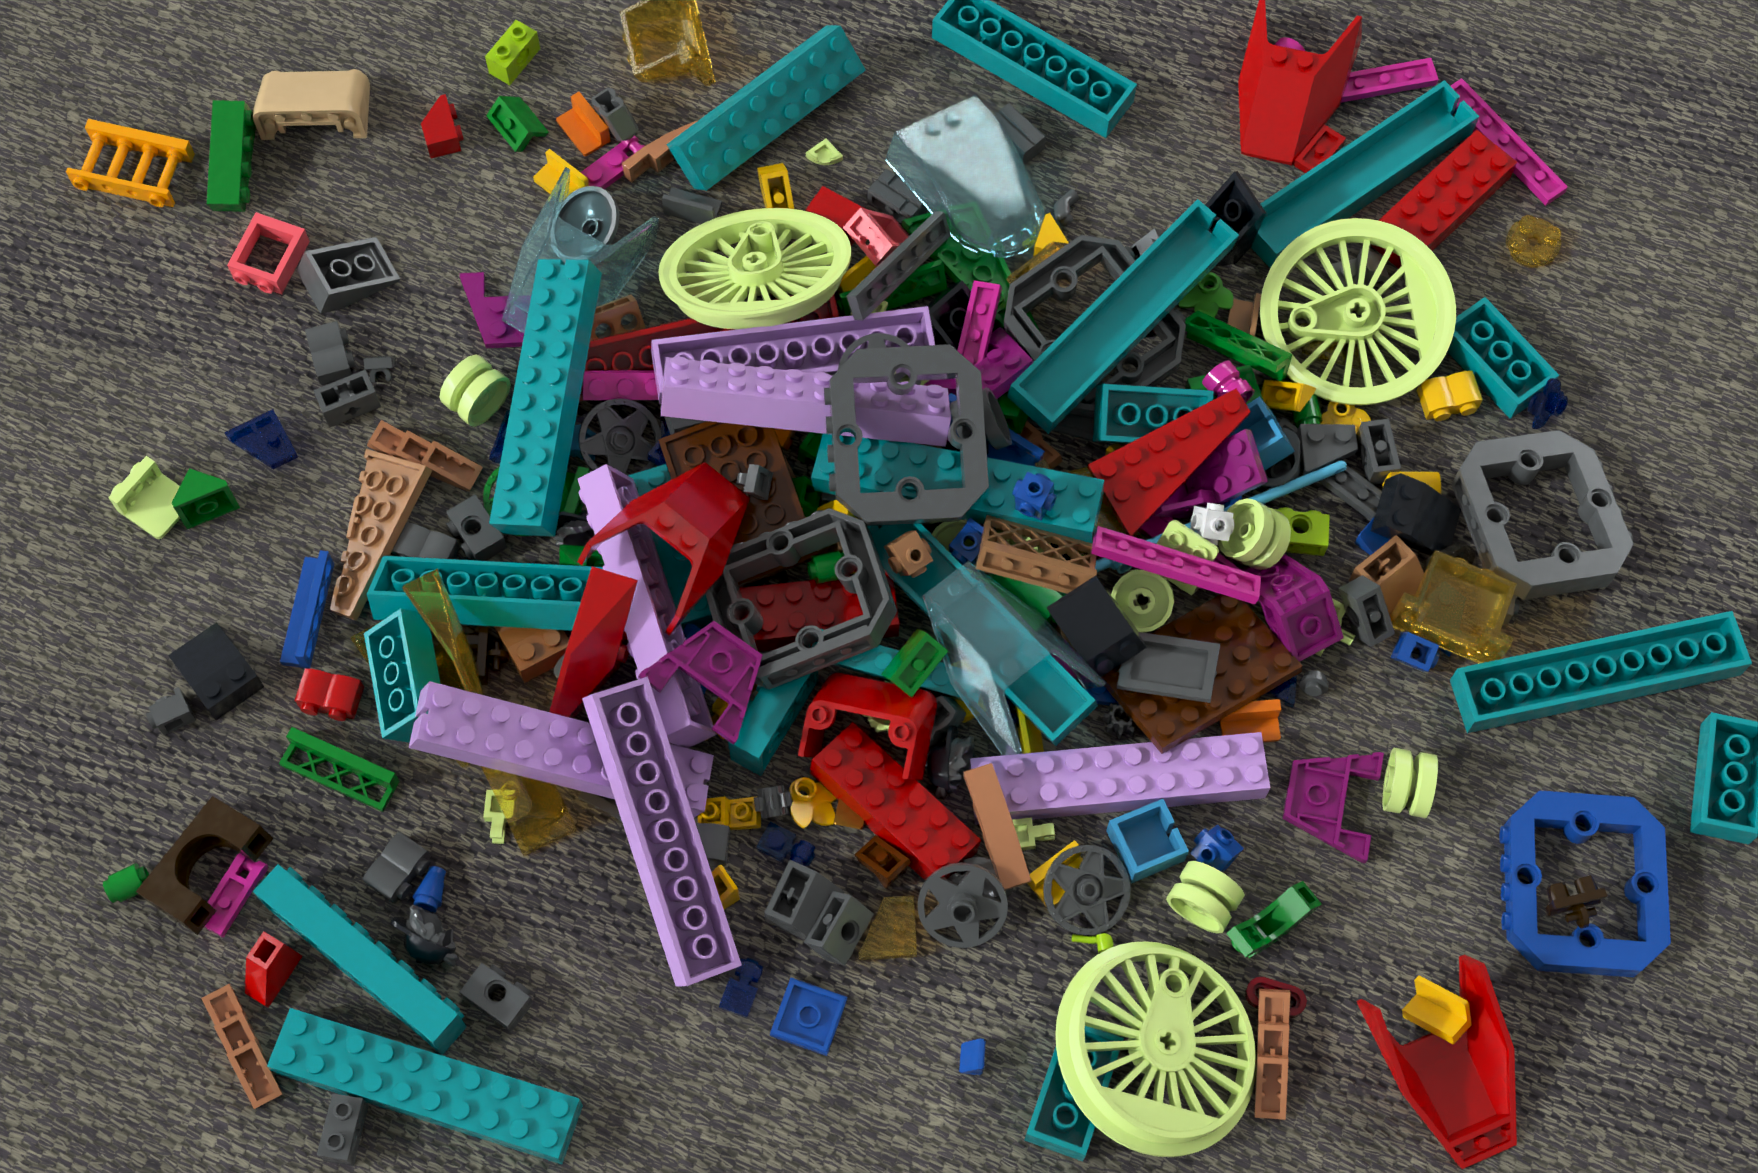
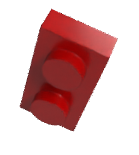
[1293,124,1346,173]

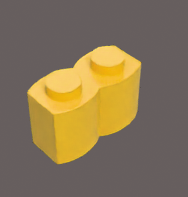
[1416,371,1483,422]

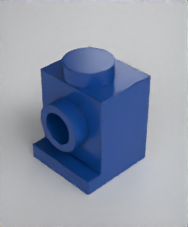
[949,518,983,569]
[1391,632,1440,672]

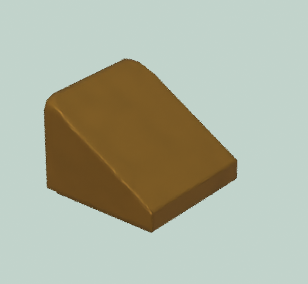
[833,799,864,830]

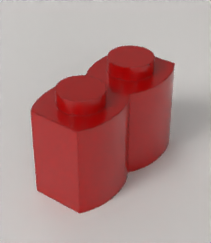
[294,668,364,721]

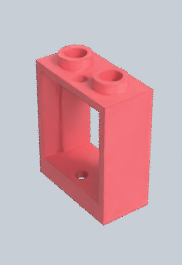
[843,208,909,266]
[227,212,310,294]

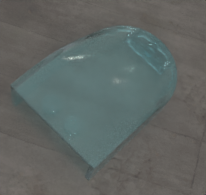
[885,95,1045,258]

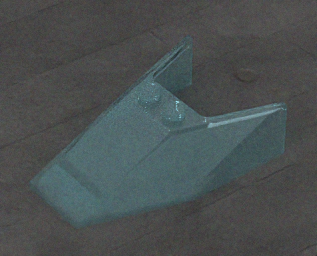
[502,167,659,333]
[923,561,1106,755]

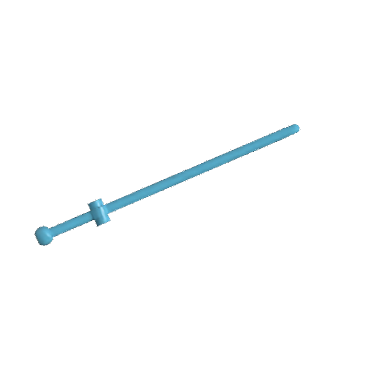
[1095,460,1347,574]

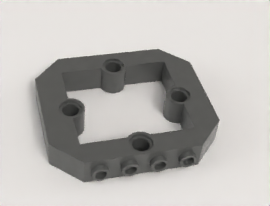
[1003,235,1186,418]
[824,344,989,526]
[1451,430,1634,600]
[706,508,897,690]

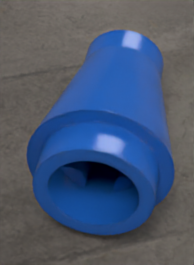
[413,866,446,913]

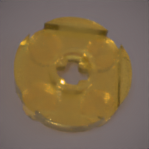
[1505,215,1561,268]

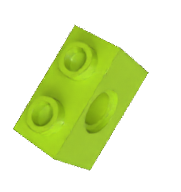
[485,20,540,85]
[1275,507,1330,556]

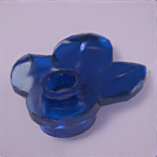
[1528,378,1568,429]

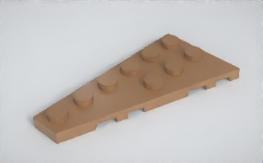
[330,449,432,621]

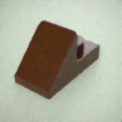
[854,835,911,889]

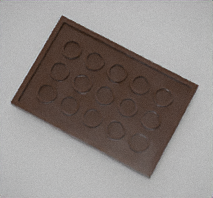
[658,421,819,587]
[1098,594,1303,754]

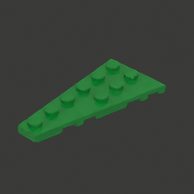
[901,201,1040,332]

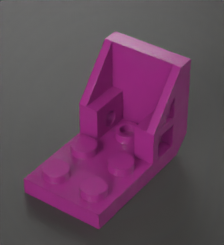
[1154,429,1268,519]
[1241,554,1344,662]

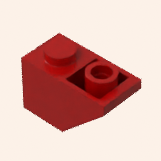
[421,94,464,159]
[245,931,303,1008]

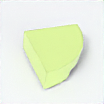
[806,139,843,165]

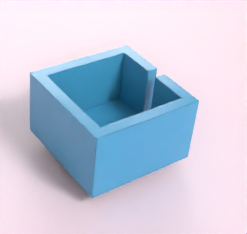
[1228,396,1295,471]
[1106,799,1189,883]

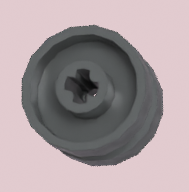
[950,388,1012,455]

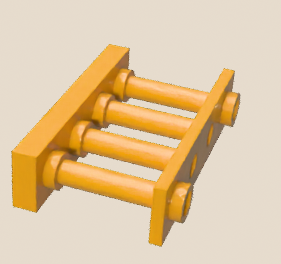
[66,119,195,207]

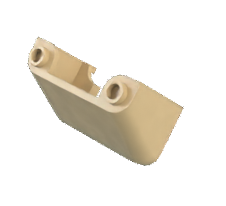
[253,69,370,140]

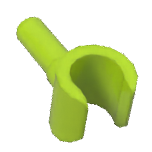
[1072,933,1114,953]

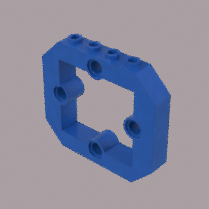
[1499,791,1671,978]

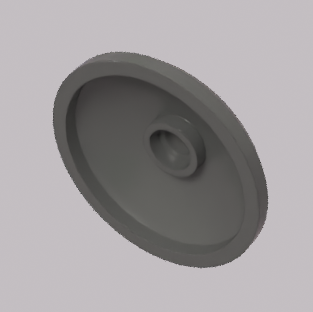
[550,186,619,261]

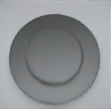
[1299,670,1329,696]

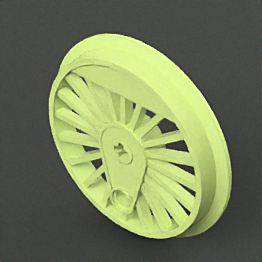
[658,208,852,330]
[1260,218,1456,405]
[1056,941,1256,1157]

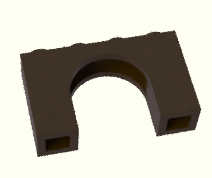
[136,796,274,935]

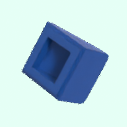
[1354,517,1390,555]
[959,1039,986,1075]

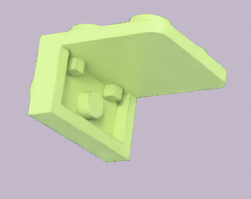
[108,456,180,539]
[1157,520,1219,596]

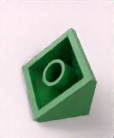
[172,468,240,530]

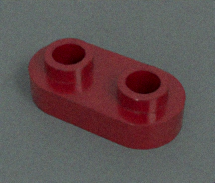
[1245,977,1307,1018]

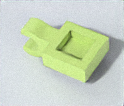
[483,790,517,844]
[1012,817,1055,850]

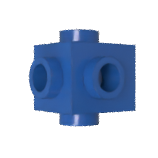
[1012,472,1057,521]
[1190,825,1244,873]

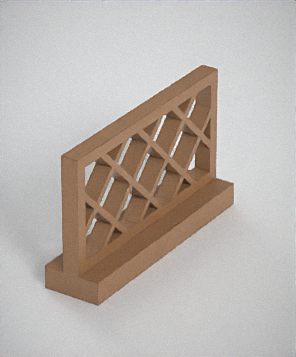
[975,515,1097,594]

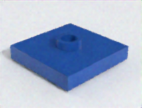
[770,978,848,1056]

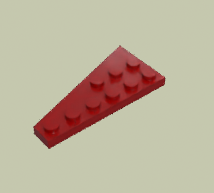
[1088,388,1251,537]

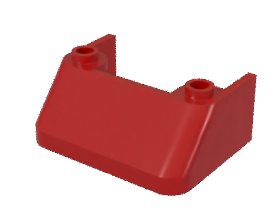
[798,673,937,780]

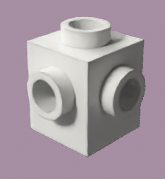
[1190,503,1234,545]

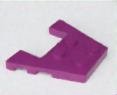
[459,272,531,348]
[924,327,1033,399]
[638,621,763,745]
[1282,752,1384,863]

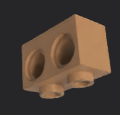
[590,294,646,340]

